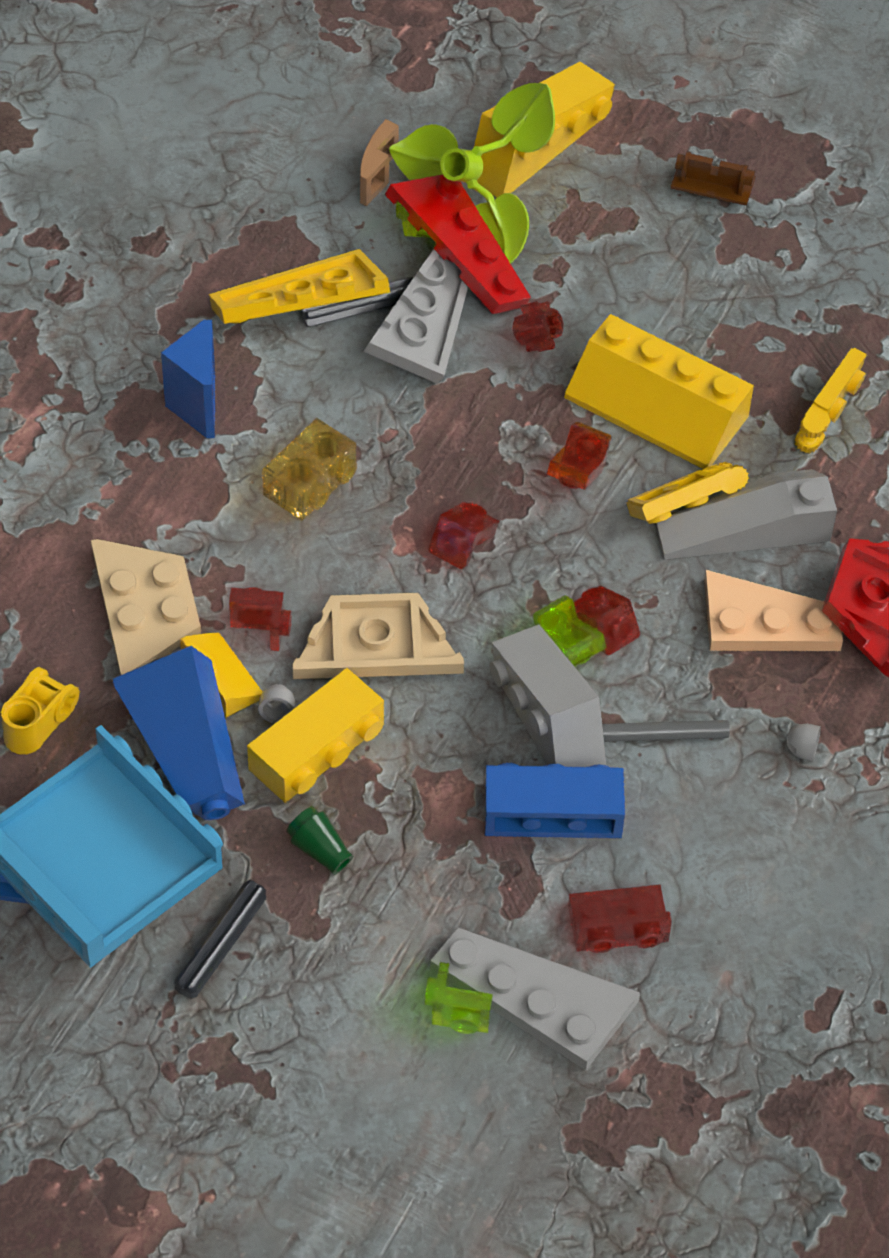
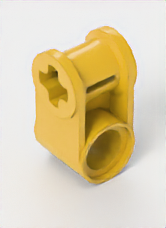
[1,667,80,755]

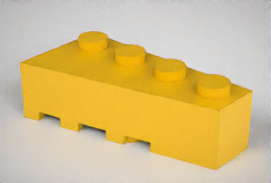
[474,61,615,197]

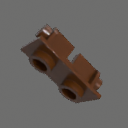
[671,151,756,206]

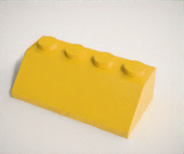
[564,314,754,469]

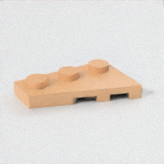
[704,570,843,651]

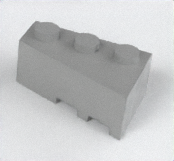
[489,624,606,767]

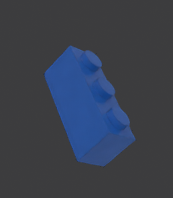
[485,763,625,838]

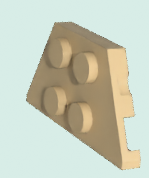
[91,539,201,676]
[293,593,464,679]

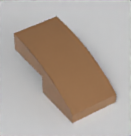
[360,119,399,207]

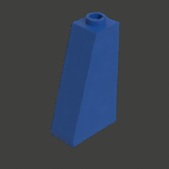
[113,646,245,820]

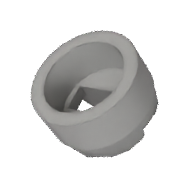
[258,684,295,723]
[787,723,821,761]

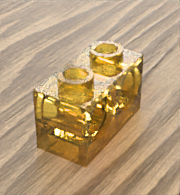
[262,418,357,521]

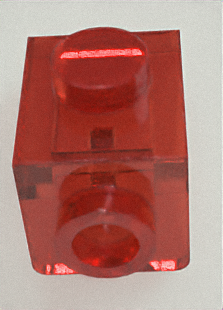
[546,422,612,490]
[428,502,500,569]
[566,585,640,655]
[229,587,292,651]

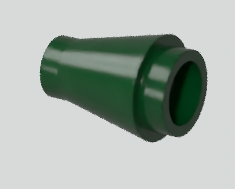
[286,806,354,875]

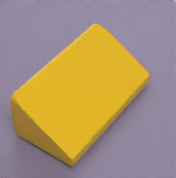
[180,632,263,718]

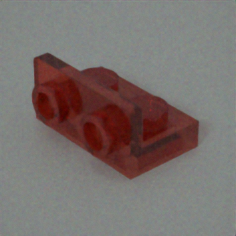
[568,884,672,953]

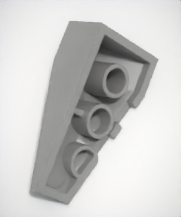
[655,469,837,560]

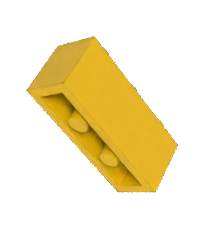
[247,668,384,803]

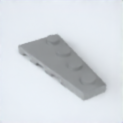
[363,249,468,384]
[430,928,640,1070]

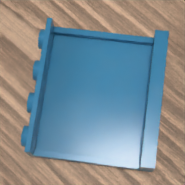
[0,725,223,968]

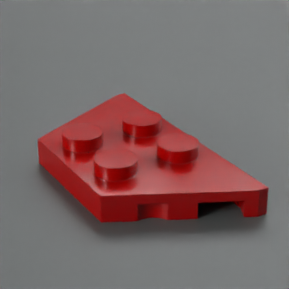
[821,538,889,677]

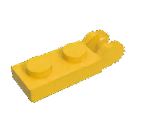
[794,348,867,454]
[626,462,749,524]

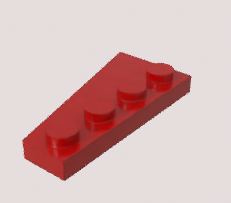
[385,174,531,314]

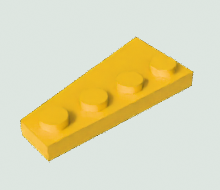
[209,249,390,324]

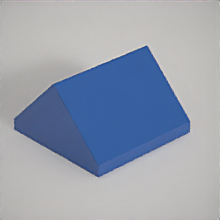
[161,320,215,438]

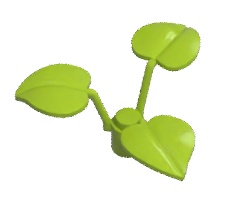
[389,83,555,264]

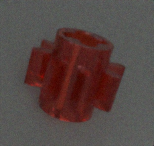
[513,301,564,352]

